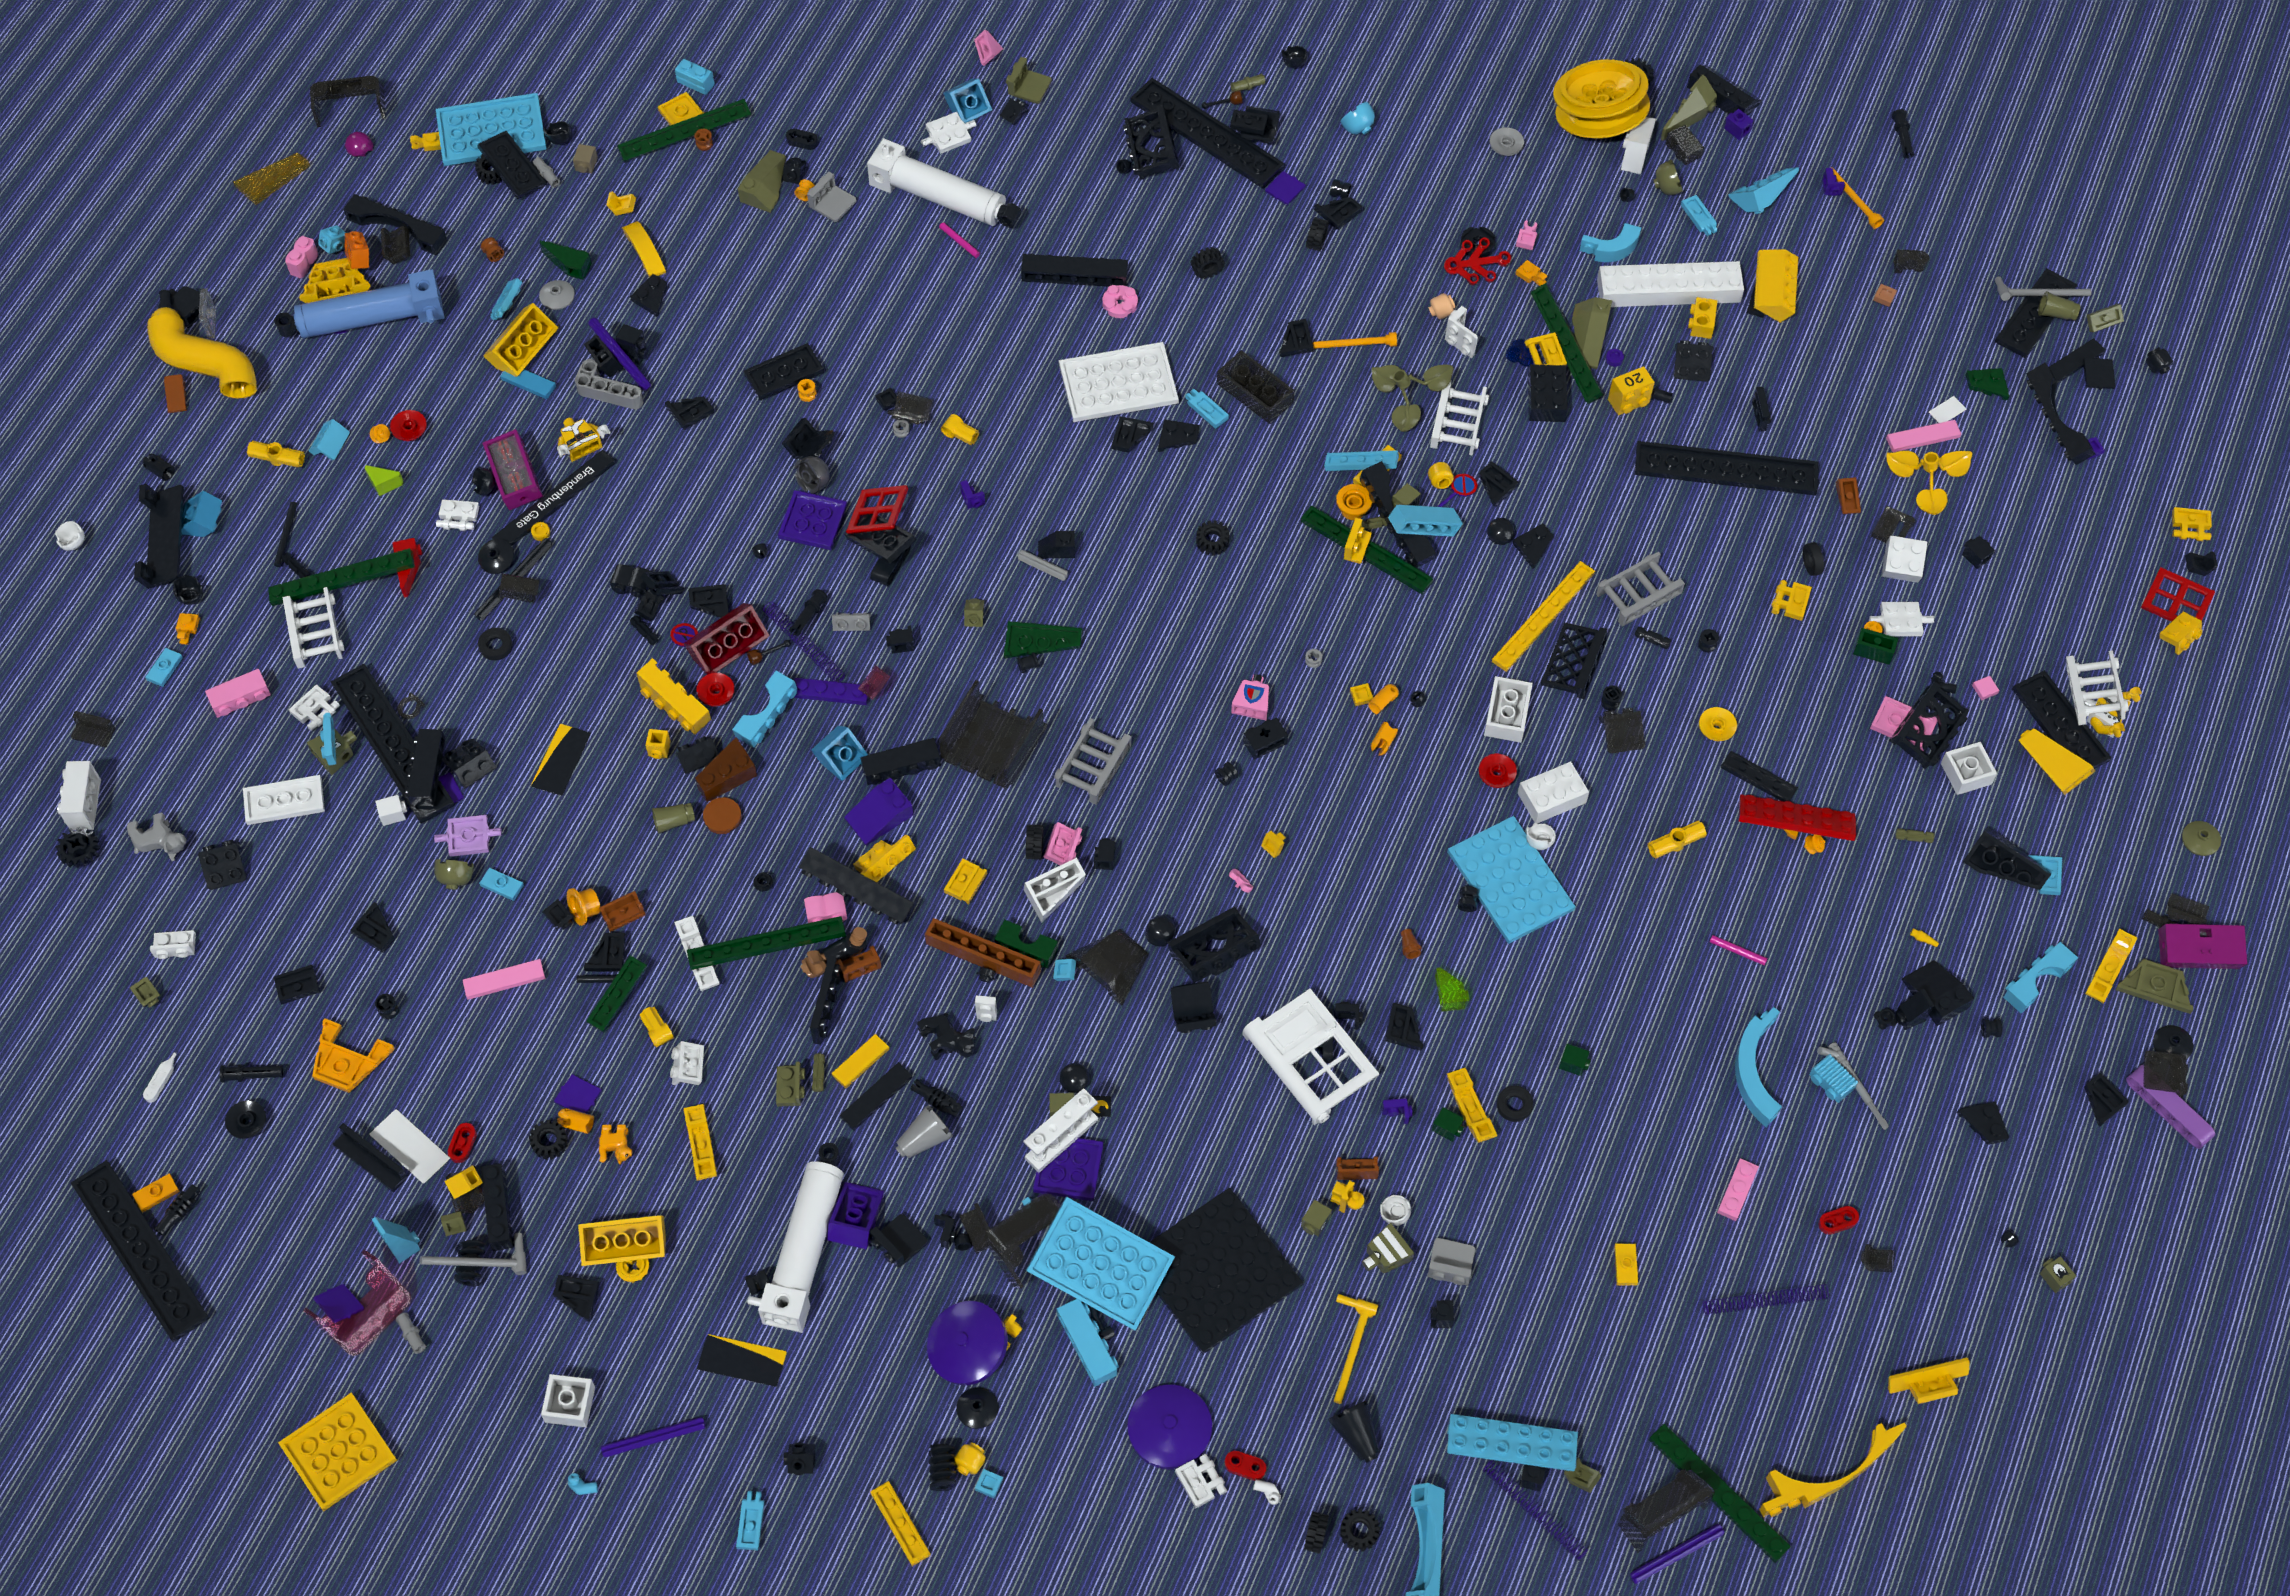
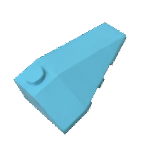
[1728,167,1799,214]
[372,1217,421,1264]

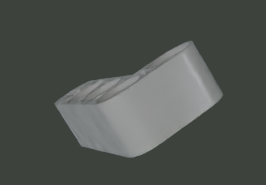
[575,359,644,409]

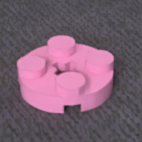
[1103,285,1138,318]

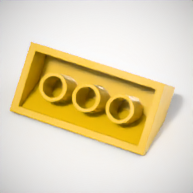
[1754,249,1798,323]
[483,303,558,377]
[578,1215,666,1266]

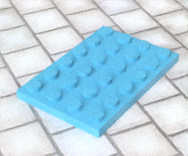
[436,93,547,166]
[1447,816,1575,944]
[1026,1197,1175,1331]

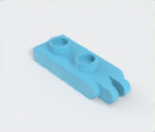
[1681,195,1717,236]
[491,278,522,320]
[1185,389,1229,429]
[320,713,336,765]
[736,1491,764,1551]

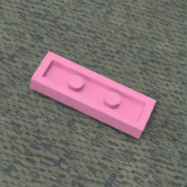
[1717,1158,1759,1221]

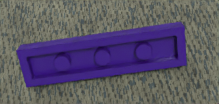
[794,678,870,705]

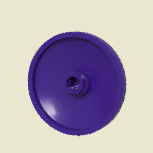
[927,1301,1008,1385]
[1128,1385,1212,1470]

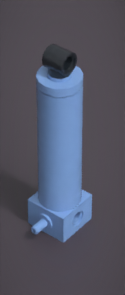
[274,269,445,339]

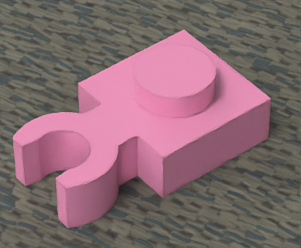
[1516,220,1537,250]

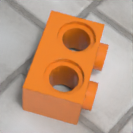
[345,231,369,269]

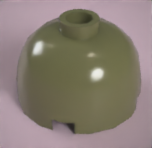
[1653,160,1683,195]
[434,859,474,890]

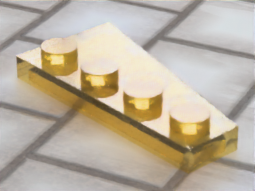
[233,153,310,205]

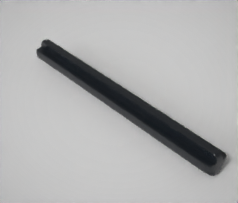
[474,538,552,621]

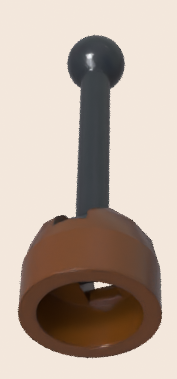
[1201,90,1243,109]
[747,640,791,666]

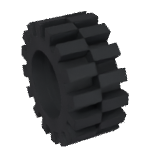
[475,154,503,185]
[1306,217,1329,251]
[1190,247,1225,279]
[1196,520,1230,556]
[1026,824,1043,860]
[529,1120,568,1160]
[1340,1509,1380,1552]
[1304,1511,1329,1554]

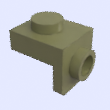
[964,598,984,627]
[130,976,161,1008]
[1564,1457,1601,1493]

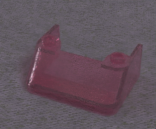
[303,1250,411,1356]

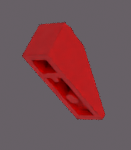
[392,538,423,598]

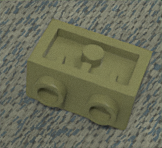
[776,1061,805,1107]

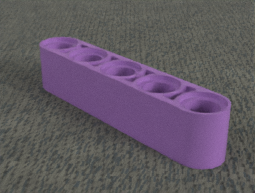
[2126,1065,2215,1149]

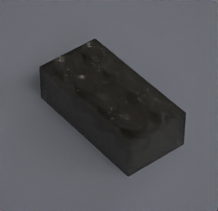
[1217,350,1295,424]

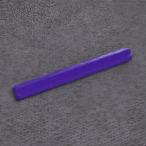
[588,318,651,391]
[601,1417,705,1458]
[1630,1524,1724,1584]

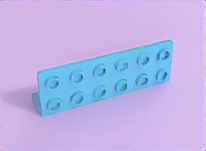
[1447,1414,1578,1471]

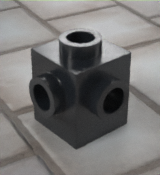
[784,1442,815,1475]

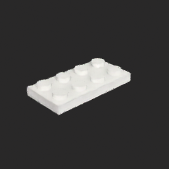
[243,775,325,825]

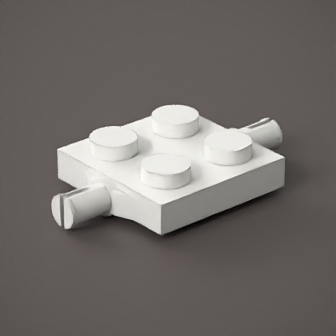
[921,112,976,154]
[1869,602,1934,636]

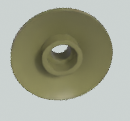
[2182,821,2221,856]

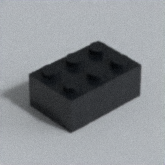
[1528,364,1567,422]

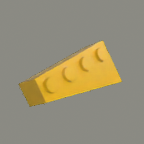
[637,658,711,734]

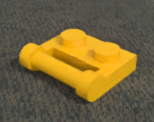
[1524,332,1567,365]

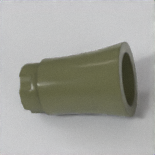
[2038,291,2080,320]
[652,803,695,834]

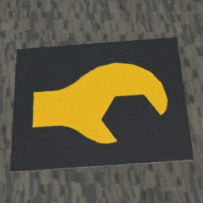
[1091,1096,1111,1117]

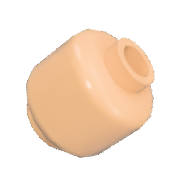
[1428,293,1456,319]

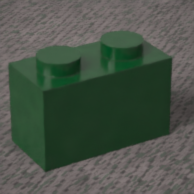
[1853,628,1898,665]

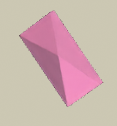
[974,30,1003,66]

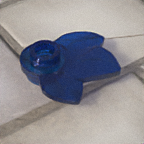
[1506,339,1539,367]

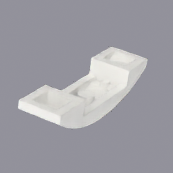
[674,916,719,991]

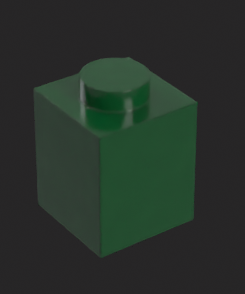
[1559,1044,1591,1076]
[1432,1107,1465,1142]

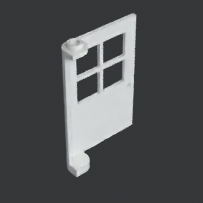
[1243,989,1379,1125]

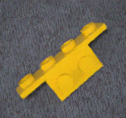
[853,835,916,882]
[1888,1358,1970,1404]

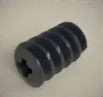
[454,1240,486,1287]
[929,1444,956,1491]

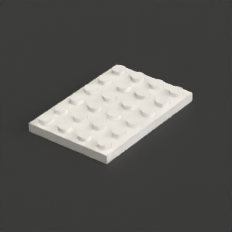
[1059,342,1179,422]

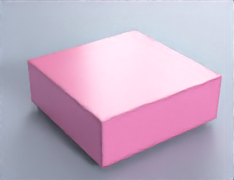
[1972,676,1999,700]

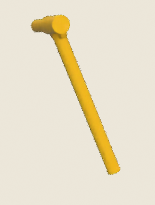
[1334,1294,1378,1404]

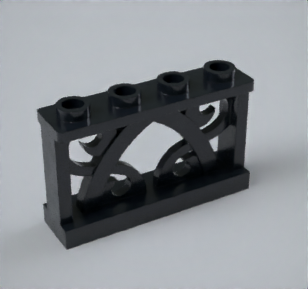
[1123,104,1180,180]
[1889,681,1969,769]
[1167,906,1261,983]

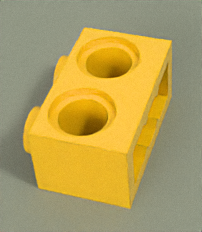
[1688,297,1718,339]

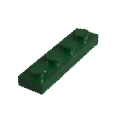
[586,955,648,1033]

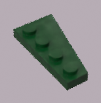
[1004,621,1082,659]

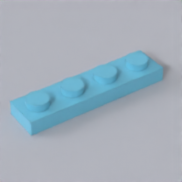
[1324,450,1399,471]

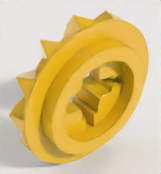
[616,1259,650,1283]

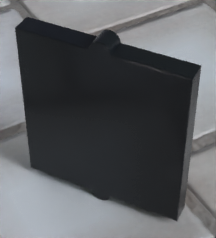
[2083,357,2116,390]

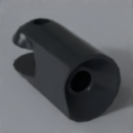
[142,453,175,481]

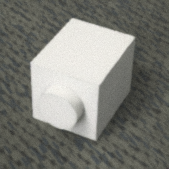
[376,795,408,826]

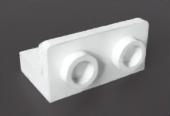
[150,930,196,959]
[670,1041,704,1085]

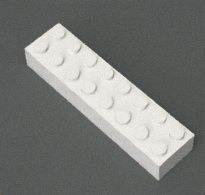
[1597,261,1744,307]

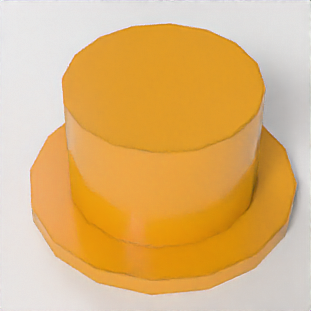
[1336,484,1373,520]
[567,888,600,926]

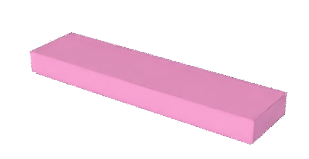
[1886,420,1961,453]
[463,959,545,1000]

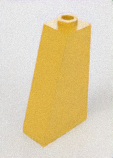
[2018,728,2095,795]

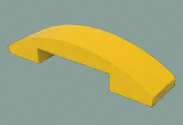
[622,221,666,277]
[2085,929,2137,1003]
[1447,1067,1497,1143]
[683,1104,717,1181]

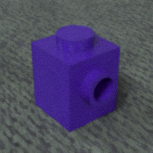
[1724,109,1754,141]

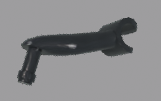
[1090,1306,1115,1340]

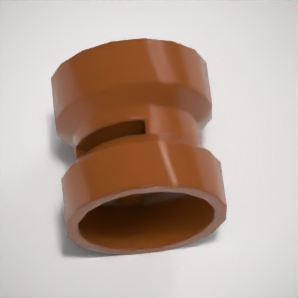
[480,237,504,262]

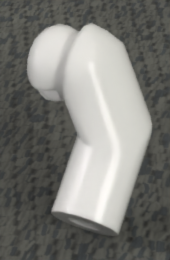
[1253,1479,1281,1505]

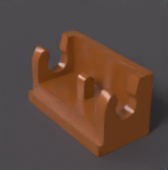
[599,891,646,932]
[837,945,881,983]
[1336,1156,1379,1180]

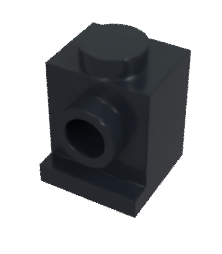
[886,625,914,654]
[1094,838,1115,870]
[1430,1300,1454,1328]

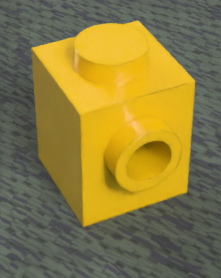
[645,729,671,759]
[444,1165,483,1199]

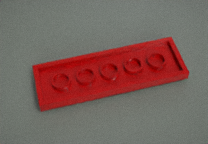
[1738,794,1856,841]

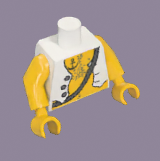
[2084,687,2142,738]

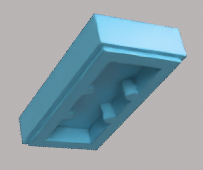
[145,648,183,687]
[479,868,524,901]

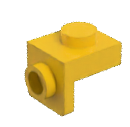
[606,191,636,216]

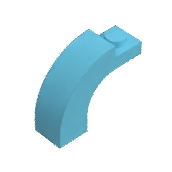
[1580,223,1641,262]

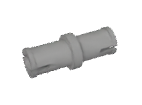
[533,157,560,188]
[396,1313,426,1354]

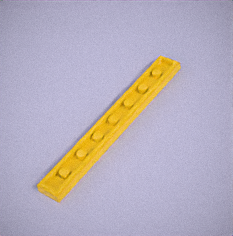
[1492,561,1595,672]

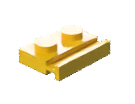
[944,858,988,904]

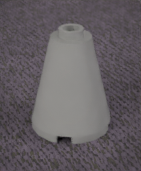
[896,1105,953,1158]

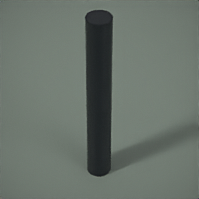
[577,975,617,983]

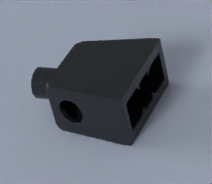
[169,286,212,329]

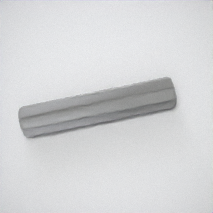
[1018,550,1068,581]

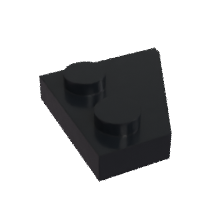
[1384,1003,1423,1051]

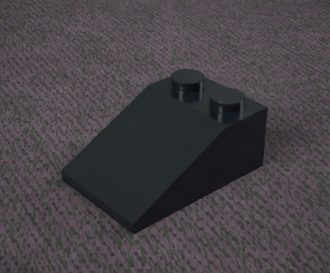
[1902,960,1974,1026]

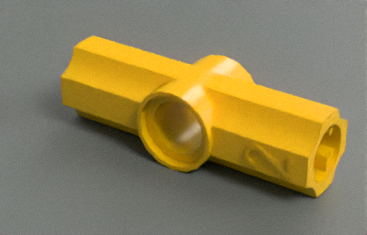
[247,441,305,468]
[1647,820,1707,859]

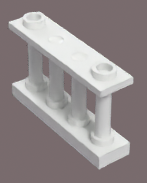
[1430,381,1489,456]
[282,587,344,669]
[2066,650,2129,725]
[1023,1088,1098,1173]

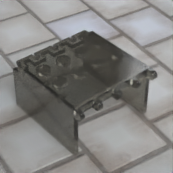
[939,679,1048,789]

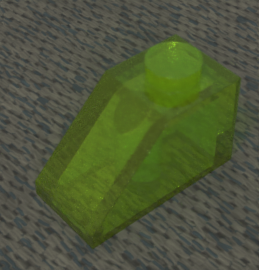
[1435,967,1469,1012]

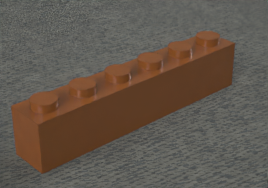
[925,918,1041,988]

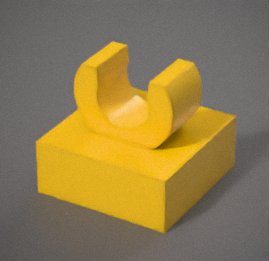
[1261,831,1286,858]

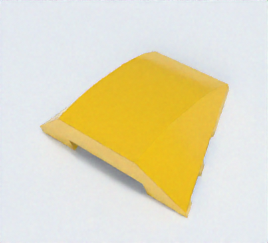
[299,258,371,303]

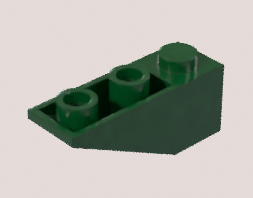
[540,240,592,280]

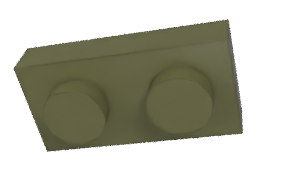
[2087,304,2124,332]

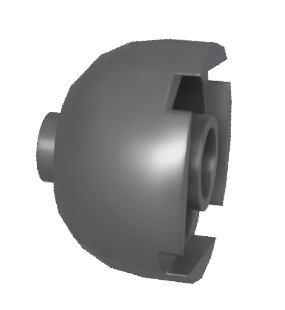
[794,456,829,494]

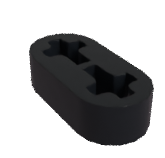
[786,129,818,150]

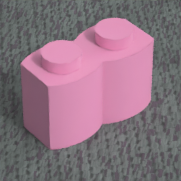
[285,236,318,278]
[804,892,847,923]

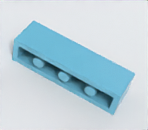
[1388,505,1463,537]
[1057,1299,1119,1387]

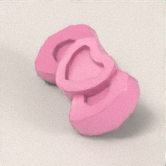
[1229,869,1253,893]

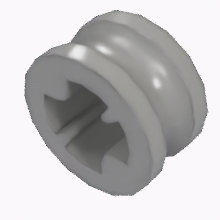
[893,419,910,438]
[1305,649,1322,668]

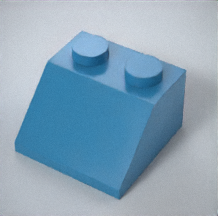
[943,78,992,123]
[181,491,222,537]
[811,726,868,781]

